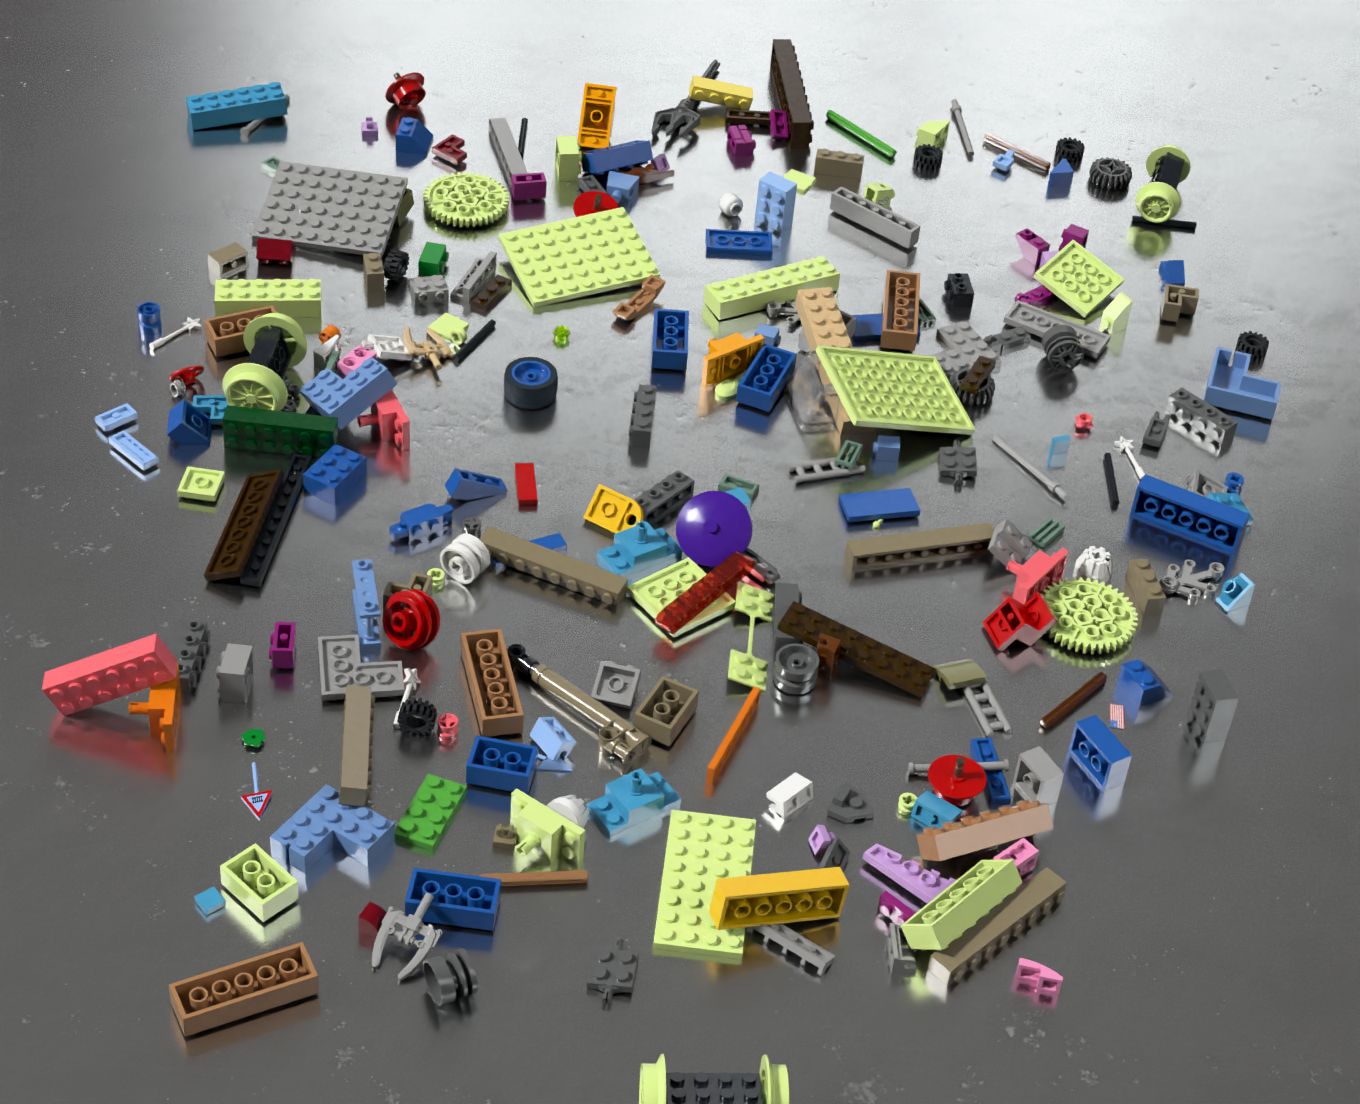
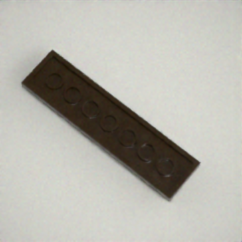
[203,469,284,581]
[777,601,936,698]

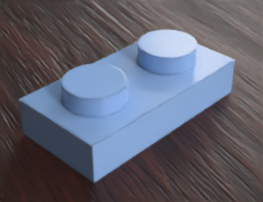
[95,403,138,432]

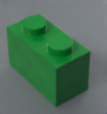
[418,242,449,276]

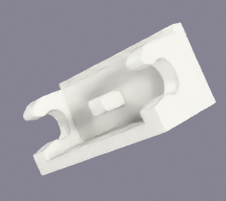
[766,772,813,819]

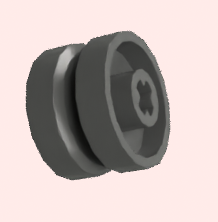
[773,643,820,695]

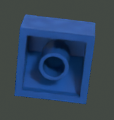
[395,117,434,155]
[167,399,212,445]
[1118,659,1173,707]

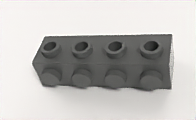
[629,384,657,449]
[1166,387,1238,444]
[629,470,695,524]
[172,619,210,693]

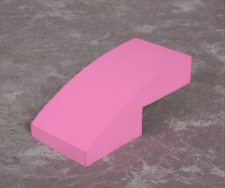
[1015,958,1063,995]

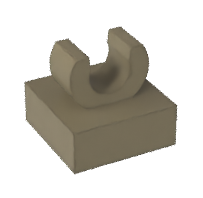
[493,824,517,850]

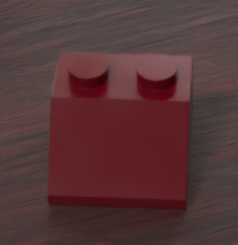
[256,238,296,266]

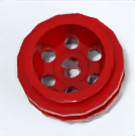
[382,589,440,650]

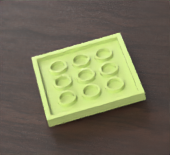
[1033,240,1125,318]
[627,557,735,637]

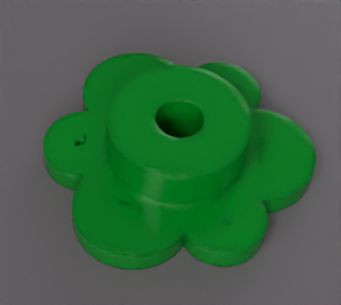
[241,729,266,747]

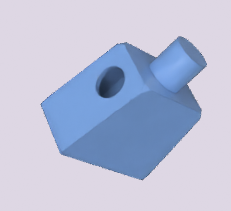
[606,171,639,204]

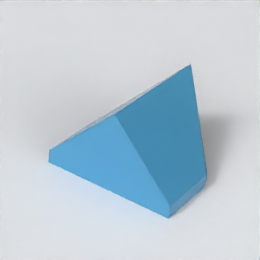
[1215,572,1255,613]

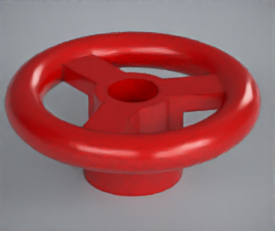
[169,365,204,387]

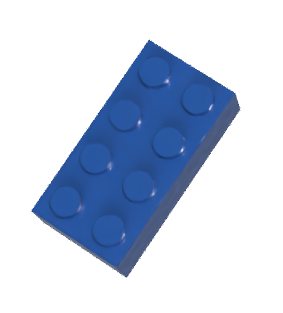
[581,140,653,175]
[651,308,689,370]
[736,344,797,412]
[405,868,501,931]

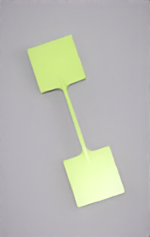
[728,581,774,692]

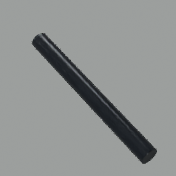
[518,118,528,157]
[1132,216,1197,229]
[453,319,496,362]
[1104,453,1120,506]

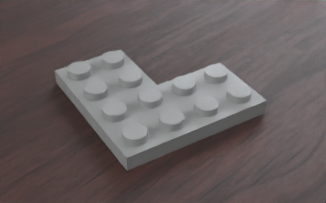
[929,321,1002,380]
[318,635,405,700]

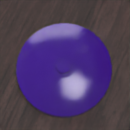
[676,491,753,568]

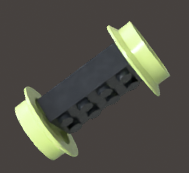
[222,313,307,411]
[639,1054,789,1104]

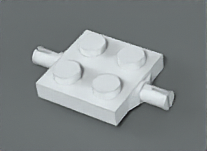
[361,334,419,361]

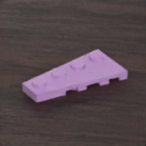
[862,843,956,904]

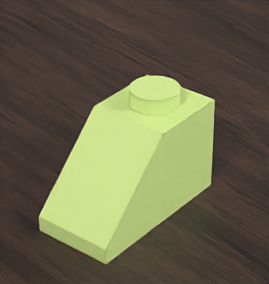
[917,120,950,146]
[1100,292,1133,334]

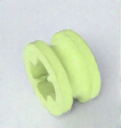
[450,327,468,345]
[427,568,445,587]
[898,793,917,814]

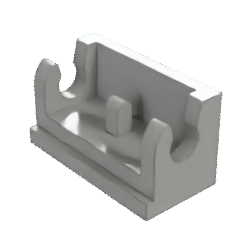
[887,923,917,973]

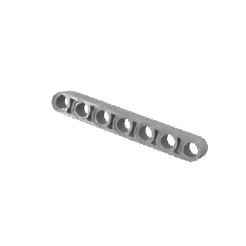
[489,117,528,184]

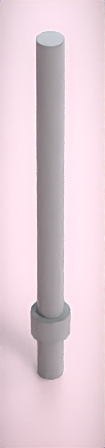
[951,99,974,157]
[992,434,1069,500]

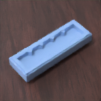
[109,431,159,471]

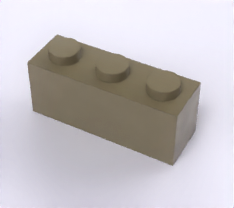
[814,149,865,180]
[1126,559,1166,616]

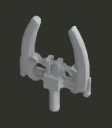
[372,892,443,981]

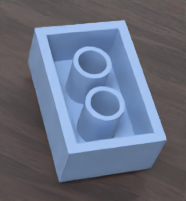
[755,171,797,233]

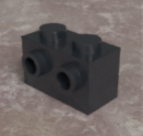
[944,273,975,307]

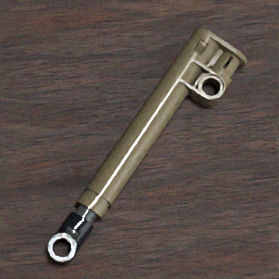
[507,644,652,765]

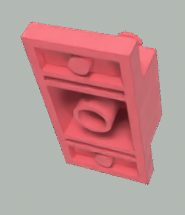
[357,389,410,451]
[1006,548,1069,604]

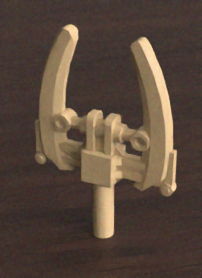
[403,326,454,370]

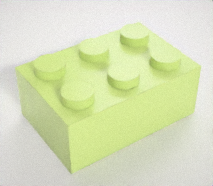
[220,843,299,922]

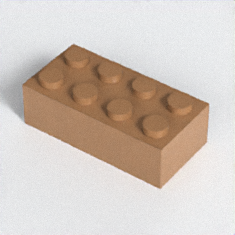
[204,305,277,357]

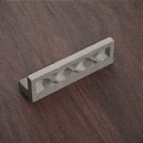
[450,251,497,303]

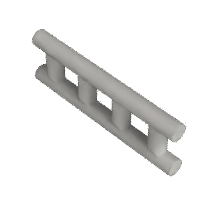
[788,454,866,483]
[961,680,1013,738]

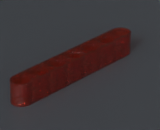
[655,551,755,634]

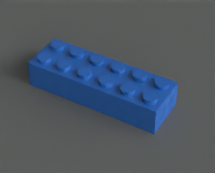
[1130,474,1250,554]

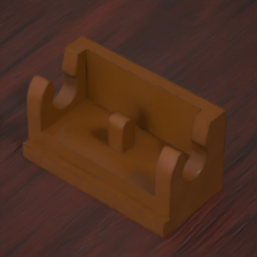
[817,633,841,681]

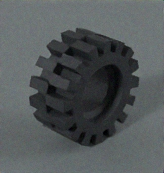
[1055,137,1085,163]
[913,144,943,170]
[384,249,409,282]
[1236,331,1269,361]
[397,698,437,736]

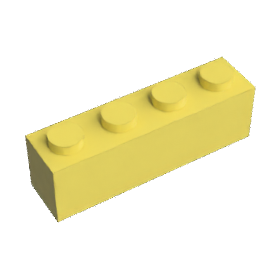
[689,75,753,110]

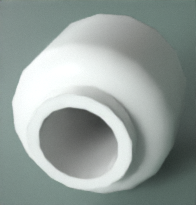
[719,193,743,217]

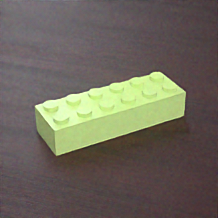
[214,279,322,317]
[901,859,1023,951]

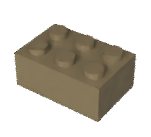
[633,676,699,746]

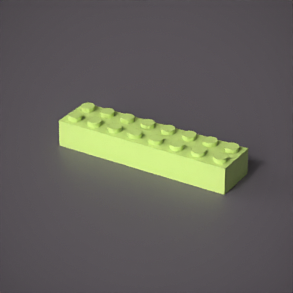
[704,256,840,320]

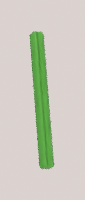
[826,110,897,158]

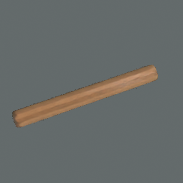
[480,870,588,886]

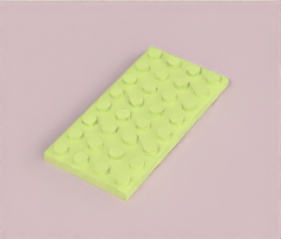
[653,810,756,959]

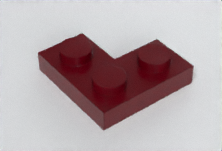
[432,134,467,165]

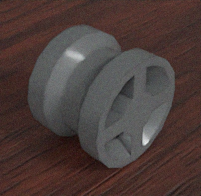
[462,517,481,539]

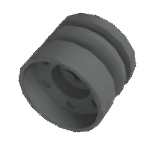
[1041,325,1084,371]
[423,947,478,1006]

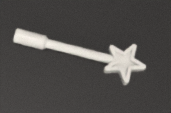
[149,317,202,350]
[1114,436,1145,480]
[393,668,421,729]

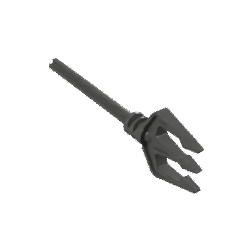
[651,59,720,138]

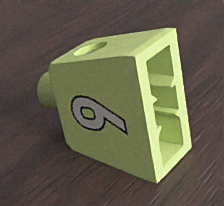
[863,182,895,209]

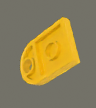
[583,484,643,533]

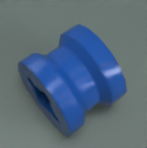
[1224,473,1244,494]

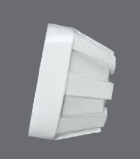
[1074,546,1113,584]
[547,795,589,829]

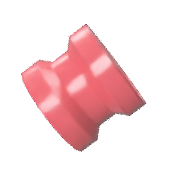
[437,713,458,740]

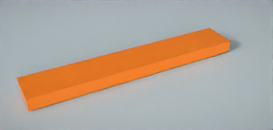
[706,687,761,784]

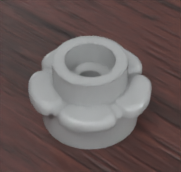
[170,380,186,397]

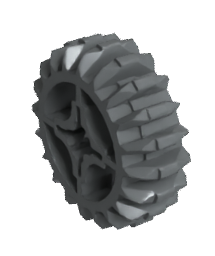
[1089,157,1132,191]
[949,367,995,406]

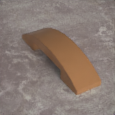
[612,274,665,320]

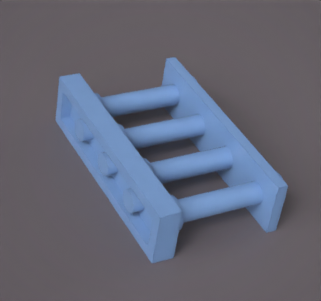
[352,559,381,650]

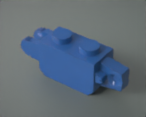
[389,503,453,541]

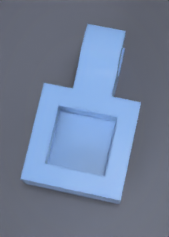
[992,149,1015,171]

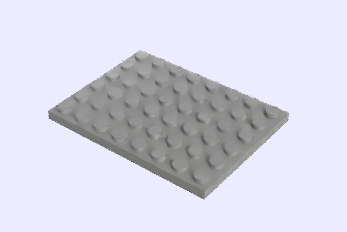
[251,161,408,257]

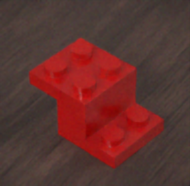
[982,592,1058,651]

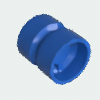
[137,302,162,335]

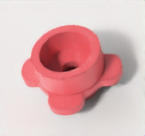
[1075,413,1093,429]

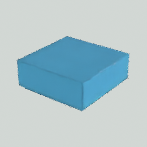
[1049,435,1071,455]
[194,886,226,916]

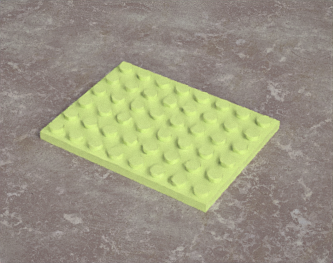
[498,207,661,308]
[815,345,976,435]

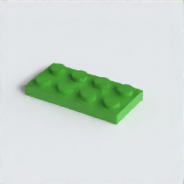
[395,774,467,851]

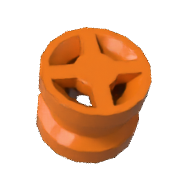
[319,325,341,344]

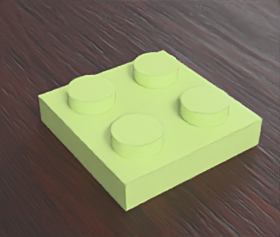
[177,466,225,502]

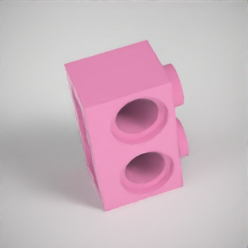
[337,345,377,379]
[993,838,1039,877]

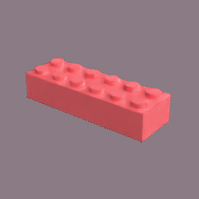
[42,634,177,716]

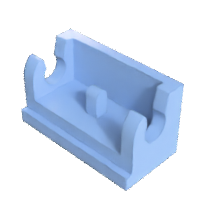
[530,717,577,761]

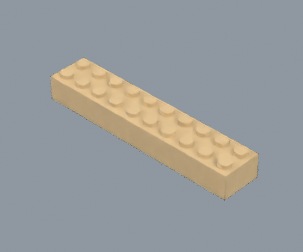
[795,287,876,436]

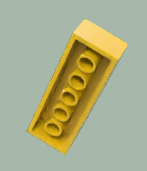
[709,867,849,930]

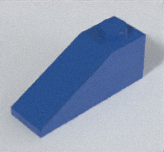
[445,468,508,500]

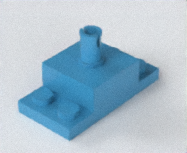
[597,521,682,577]
[587,768,681,837]

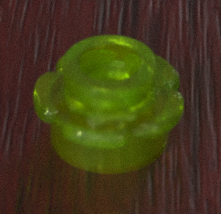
[553,325,570,341]

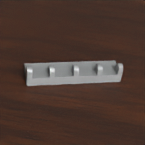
[747,924,836,976]

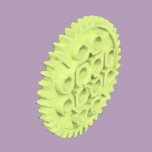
[423,172,509,228]
[1042,577,1138,654]

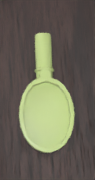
[715,369,748,400]

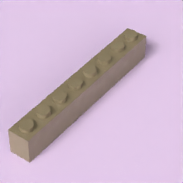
[845,522,994,570]
[479,526,628,607]
[338,685,375,806]
[927,867,1067,986]

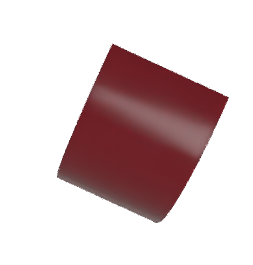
[358,901,387,938]

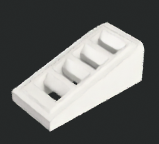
[313,334,340,370]

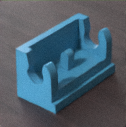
[911,790,963,828]

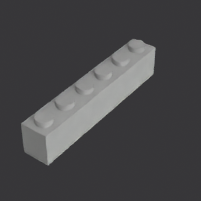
[830,186,921,249]

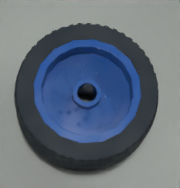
[504,357,558,409]

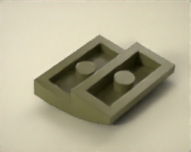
[932,658,987,690]

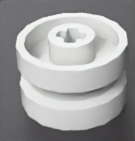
[440,533,490,584]

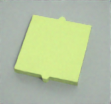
[784,169,816,193]
[427,313,469,341]

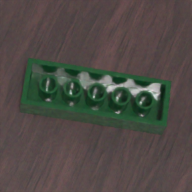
[222,405,339,459]

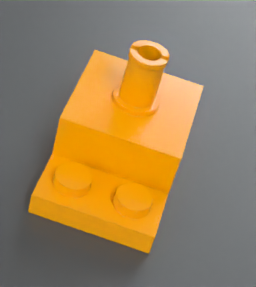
[577,83,617,149]
[701,332,765,388]

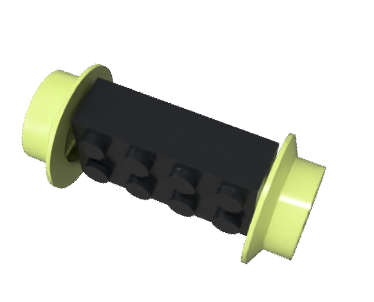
[1135,145,1191,223]

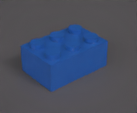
[303,444,367,505]
[1069,714,1132,791]
[466,735,538,794]

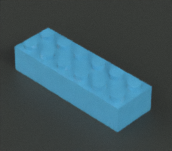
[185,82,288,130]

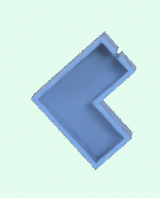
[1204,347,1281,420]
[299,357,397,430]
[270,784,395,874]

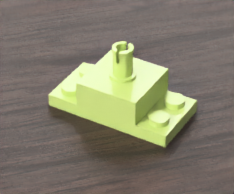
[510,788,585,863]

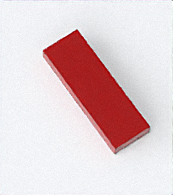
[515,463,538,505]

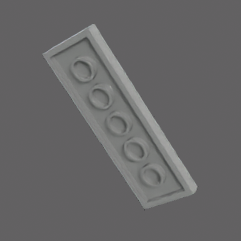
[1003,300,1111,359]

